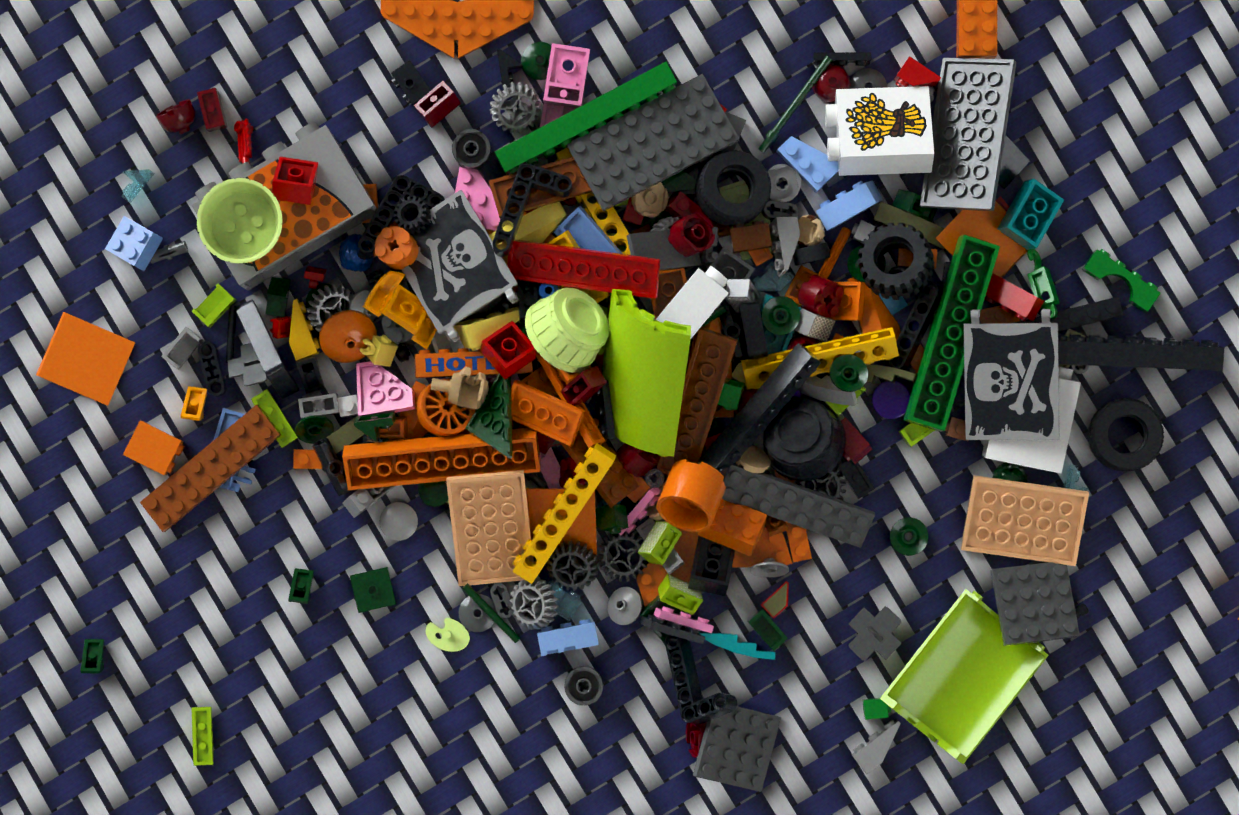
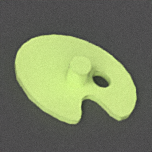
[425,618,470,652]

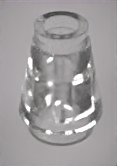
[645,469,664,488]

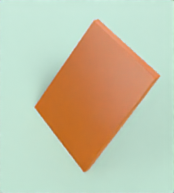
[936,201,1027,278]
[36,312,135,406]
[526,488,597,555]

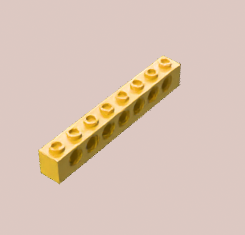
[555,148,630,255]
[741,327,899,390]
[512,443,616,584]

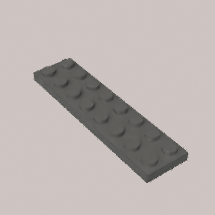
[722,463,875,548]

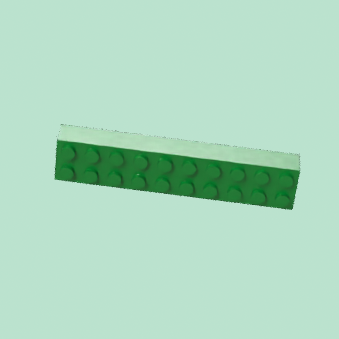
[495,62,677,176]
[904,235,1000,432]

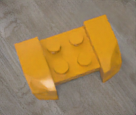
[362,271,437,350]

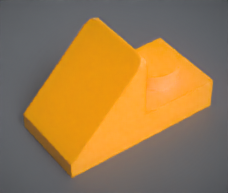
[181,386,207,421]

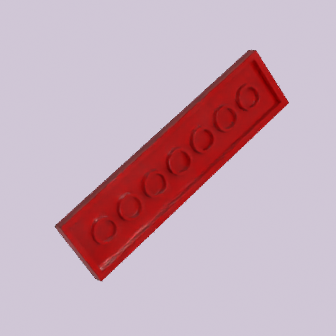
[507,239,661,299]

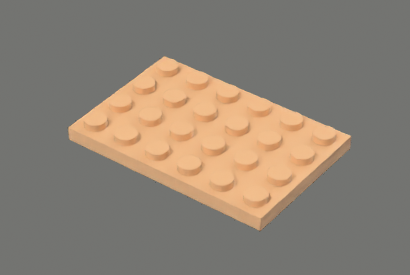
[446,470,534,586]
[961,475,1089,566]

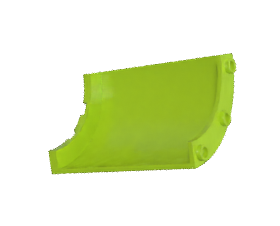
[602,289,691,457]
[880,589,1049,764]

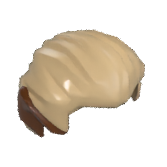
[798,215,825,247]

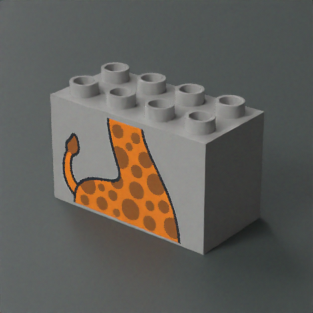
[191,122,377,291]

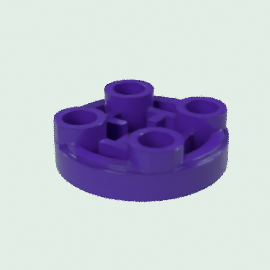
[871,381,910,419]

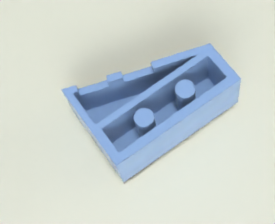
[776,136,839,193]
[816,181,884,231]
[537,619,599,656]

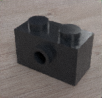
[391,60,431,106]

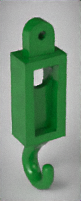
[1027,249,1060,320]

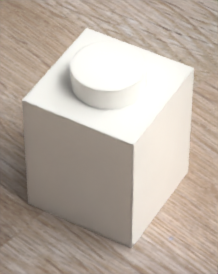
[337,395,358,418]

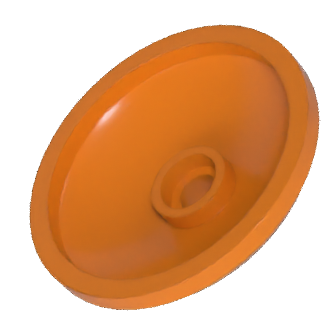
[319,310,377,363]

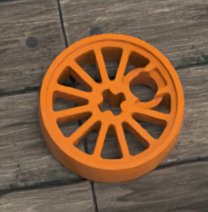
[416,378,475,437]

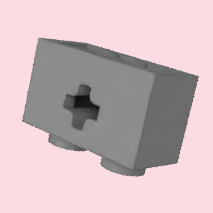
[298,393,340,419]

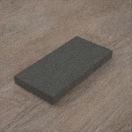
[627,230,702,270]

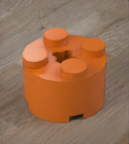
[375,226,419,270]

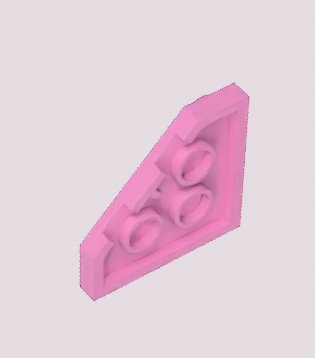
[455,167,501,231]
[356,361,415,416]

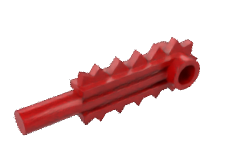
[234,118,253,164]

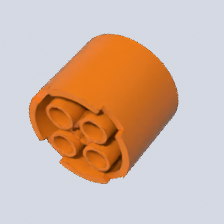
[656,459,727,532]

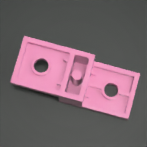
[540,43,590,127]

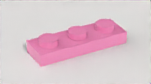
[618,486,662,536]
[654,606,714,633]

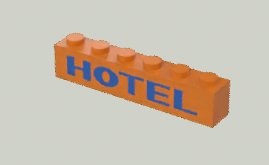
[415,348,533,378]

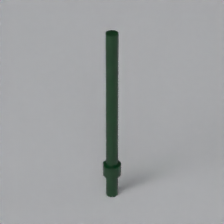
[758,56,832,153]

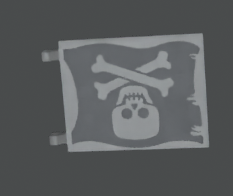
[396,190,519,342]
[964,309,1060,440]

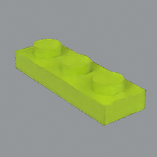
[251,389,298,448]
[191,706,214,766]

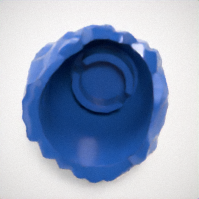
[339,234,374,272]

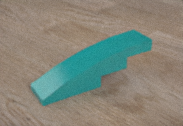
[700,632,776,660]

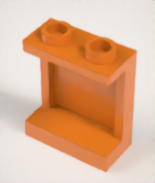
[123,420,184,475]

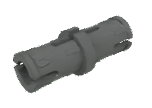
[150,241,188,264]

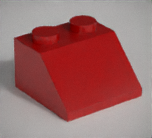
[893,56,941,87]
[272,157,318,205]

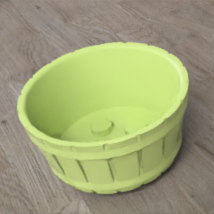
[197,178,282,263]
[525,288,609,373]

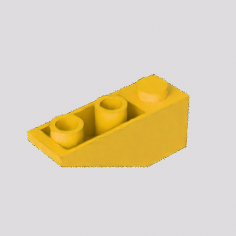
[289,299,321,361]

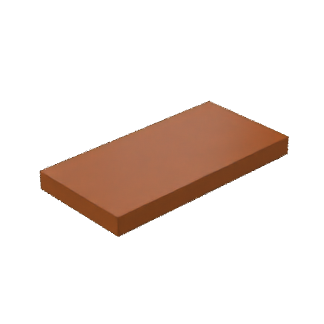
[511,380,585,447]

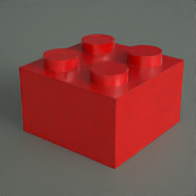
[481,321,536,379]

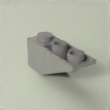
[769,217,800,278]
[343,486,396,518]
[852,720,901,774]

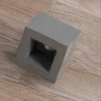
[851,220,875,243]

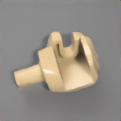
[431,367,489,410]

